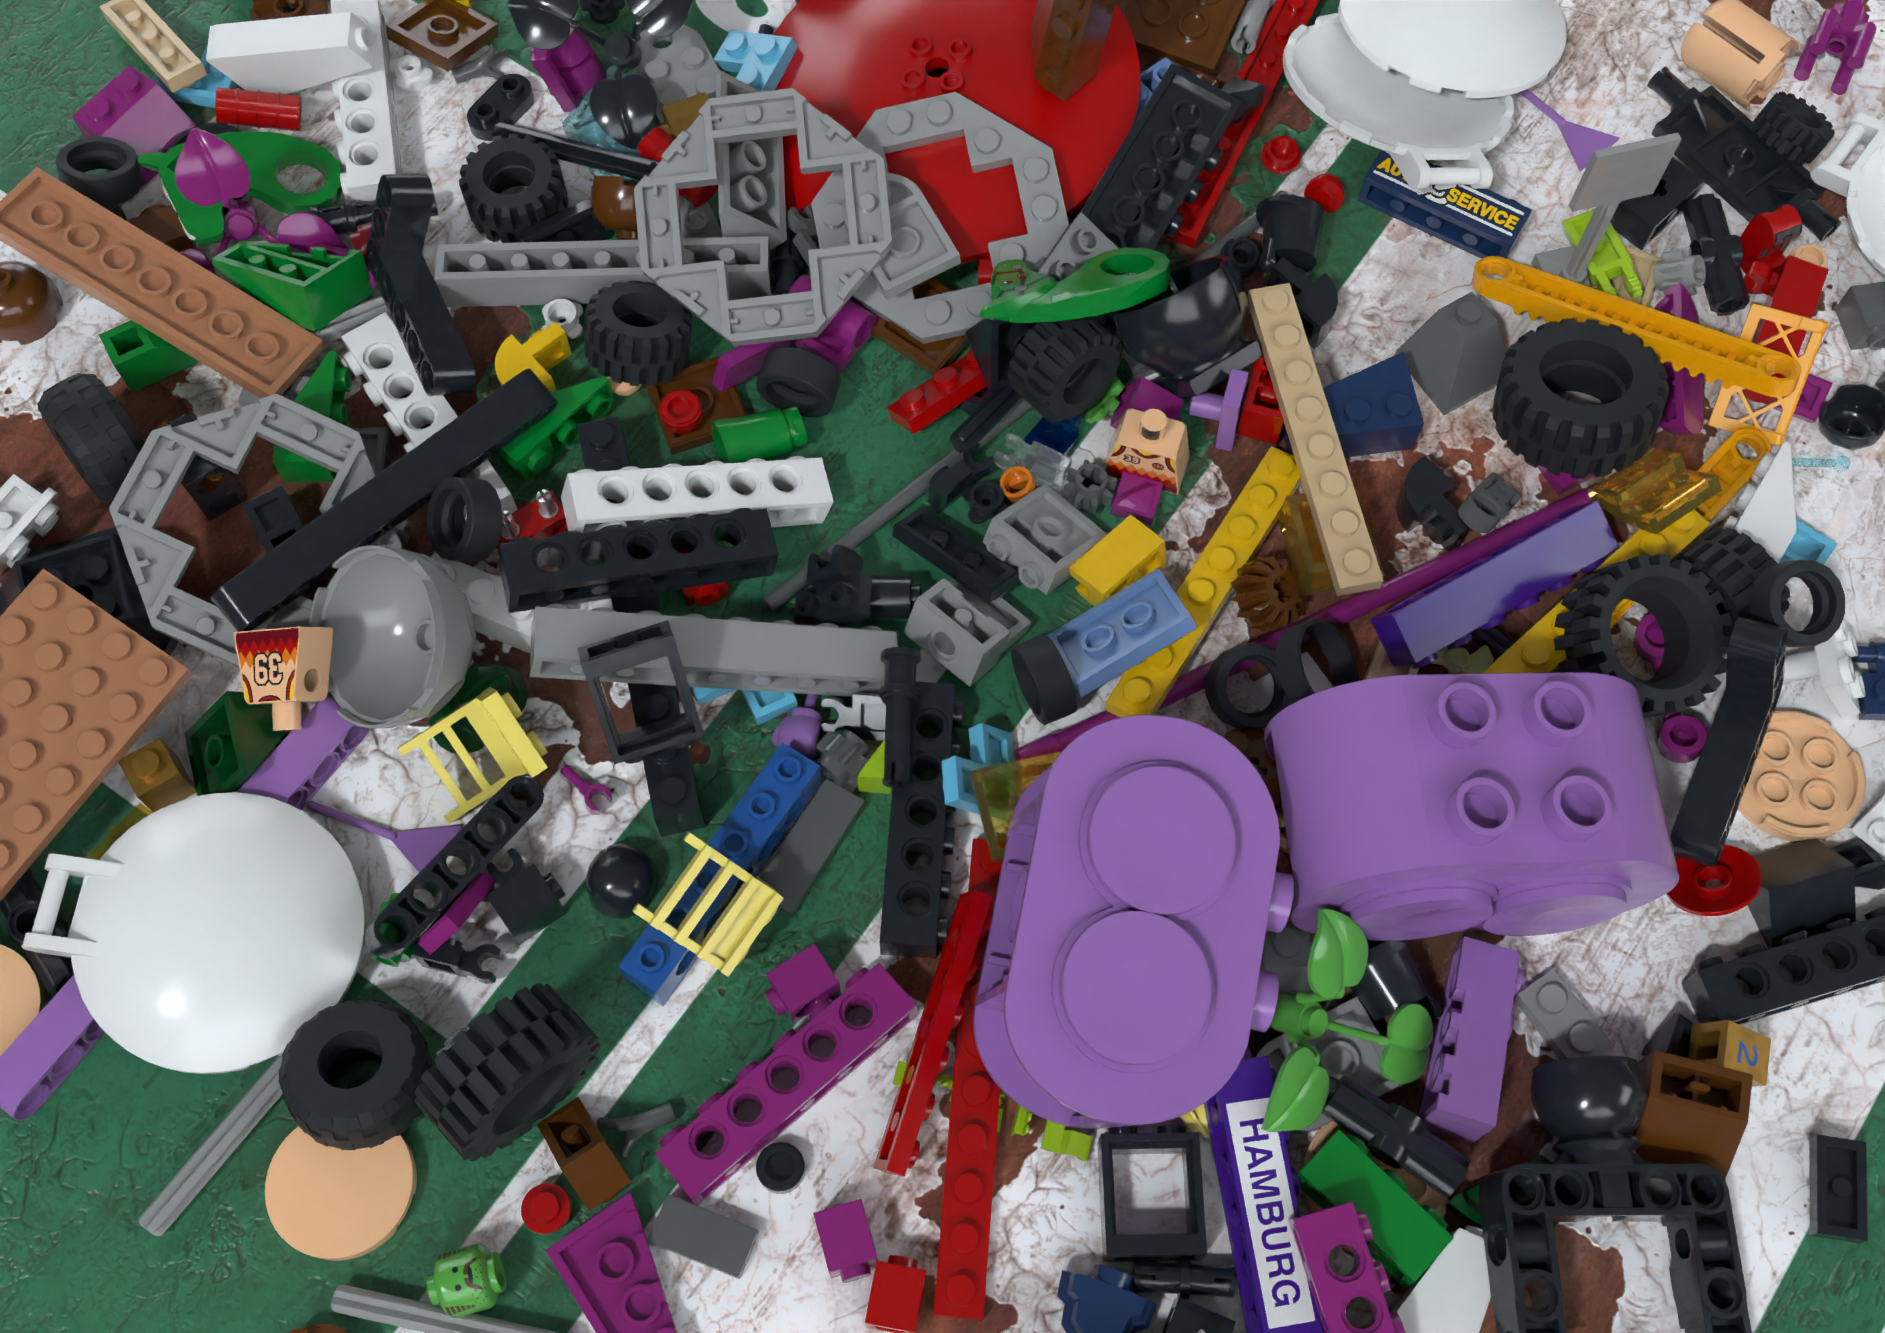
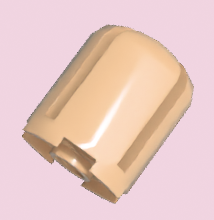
[1681,0,1802,110]

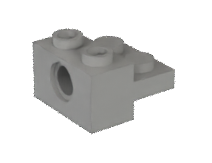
[903,578,1031,687]

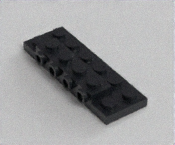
[1081,63,1242,253]

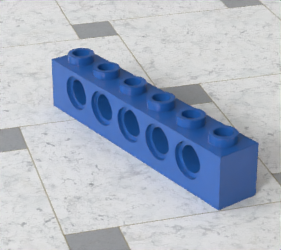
[618,742,823,1007]

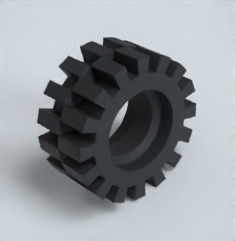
[1753,92,1835,164]

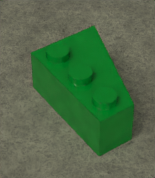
[212,241,372,332]

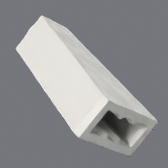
[206,12,377,95]
[1390,1226,1491,1333]

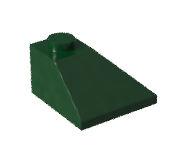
[184,691,286,796]

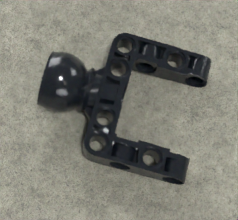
[1478,1056,1752,1333]

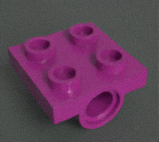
[531,18,608,112]
[788,275,881,373]

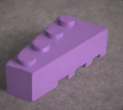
[1418,936,1523,1144]

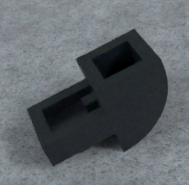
[1267,257,1338,349]
[1396,455,1470,552]
[242,485,305,553]

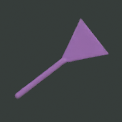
[1519,89,1620,172]
[306,801,462,872]

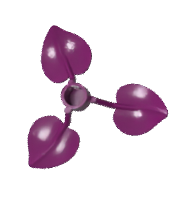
[175,128,349,275]

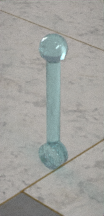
[1771,452,1851,472]

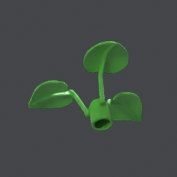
[1261,908,1433,1132]

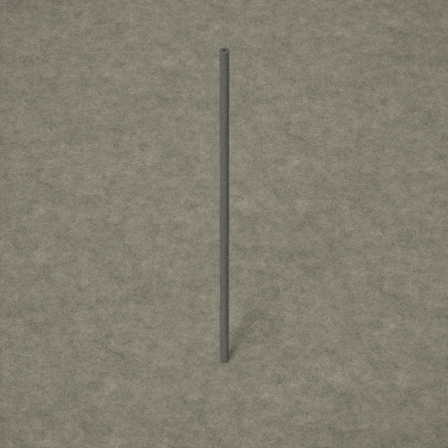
[762,191,1288,613]

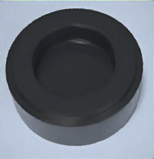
[756,1142,806,1194]

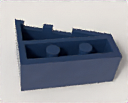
[1282,351,1424,458]

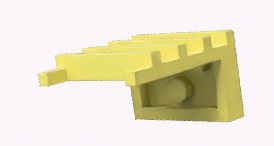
[397,687,548,824]
[632,832,784,977]

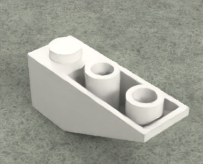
[1721,441,1797,563]

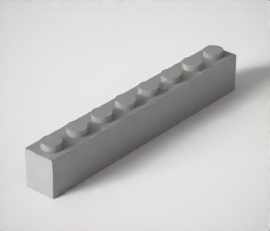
[434,236,772,307]
[530,604,898,697]

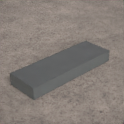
[760,779,865,918]

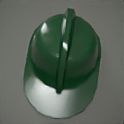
[430,663,528,754]

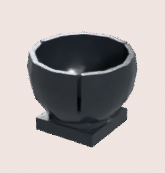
[1107,255,1263,397]

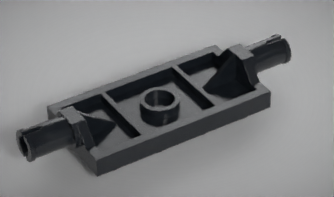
[1647,67,1841,242]

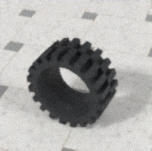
[1554,554,1732,718]
[415,983,600,1162]

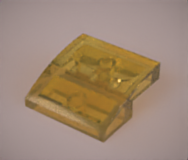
[1588,448,1722,534]

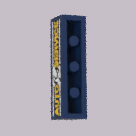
[1357,150,1532,259]

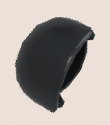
[1818,384,1885,451]
[586,843,657,920]

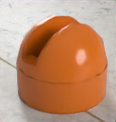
[1000,466,1036,503]

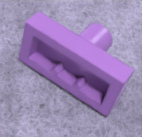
[1189,369,1249,452]

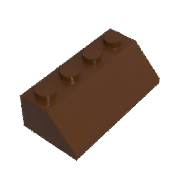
[1030,0,1117,102]

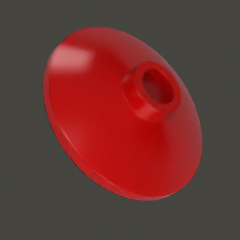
[1666,845,1762,916]

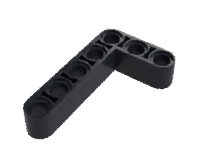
[366,173,476,396]
[1670,617,1788,868]

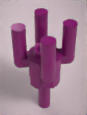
[1793,0,1877,95]

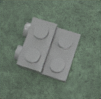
[983,483,1107,595]

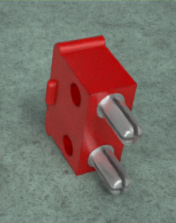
[496,489,568,552]

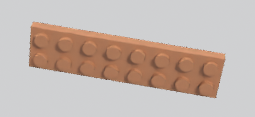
[0,167,323,398]

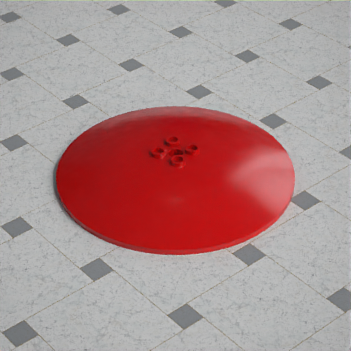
[773,0,1141,264]

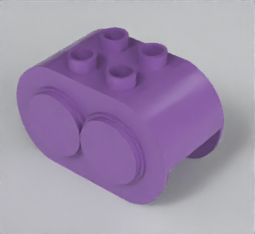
[1264,672,1679,941]
[973,715,1294,1129]

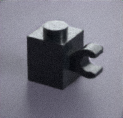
[486,848,566,945]

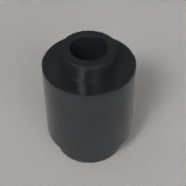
[870,575,922,619]

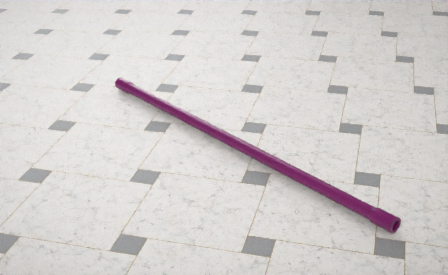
[1015,454,1668,774]

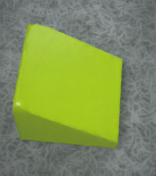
[857,739,892,794]

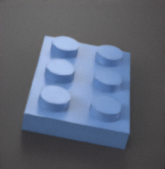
[1046,568,1197,697]

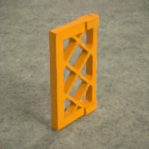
[1707,302,1829,446]

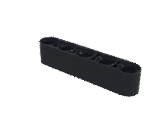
[365,775,544,959]

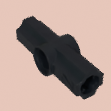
[1682,193,1750,316]
[0,868,74,996]
[1322,1075,1471,1197]

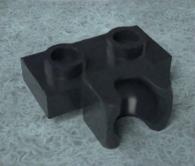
[794,545,872,627]

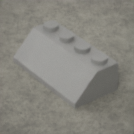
[715,70,787,250]

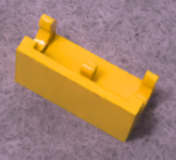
[1069,514,1167,606]

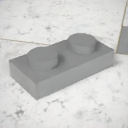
[1514,969,1615,1060]

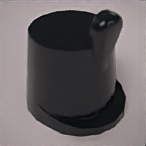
[1256,194,1325,273]
[1350,940,1444,1023]

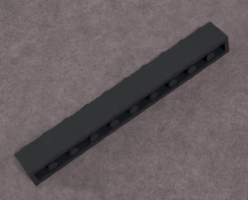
[577,416,706,837]

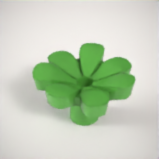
[1083,375,1124,424]

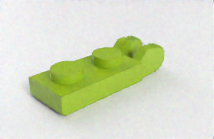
[1562,208,1643,299]

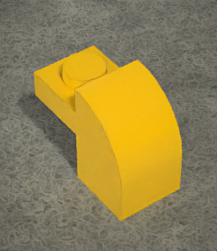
[495,322,572,393]

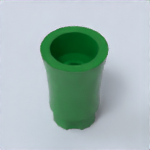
[710,407,807,464]

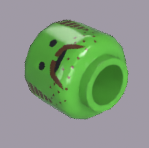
[426,1243,506,1318]

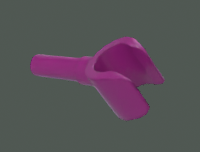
[560,765,612,815]

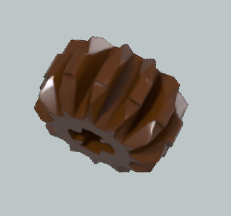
[1231,556,1304,632]

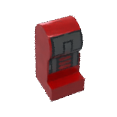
[1740,204,1802,275]

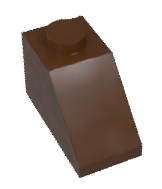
[537,1097,631,1211]

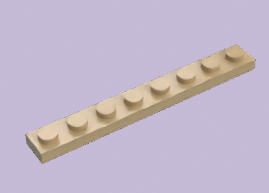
[1247,283,1383,596]

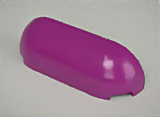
[1654,283,1704,435]

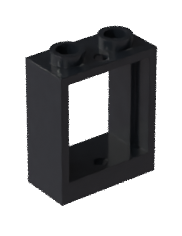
[577,620,705,765]
[1097,1124,1207,1262]

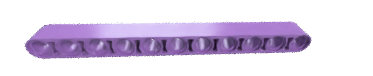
[0,694,369,1121]

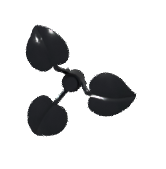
[508,0,694,149]

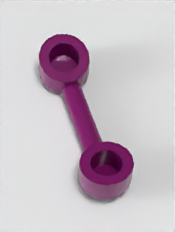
[1634,614,1707,763]

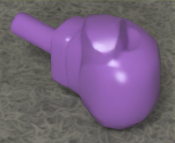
[772,694,822,759]

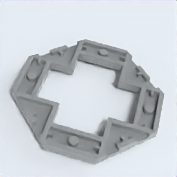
[634,88,894,346]
[811,92,1069,344]
[109,394,402,668]

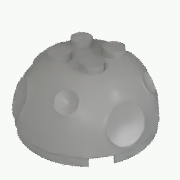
[309,545,476,729]

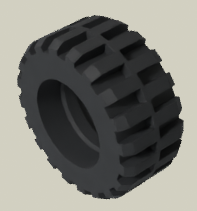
[1492,318,1669,479]

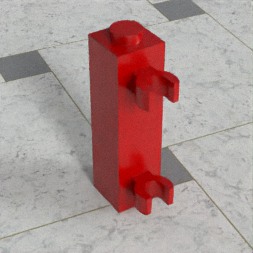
[1737,255,1829,404]

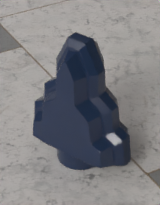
[1057,1265,1158,1333]

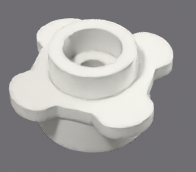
[389,53,433,92]
[541,299,583,339]

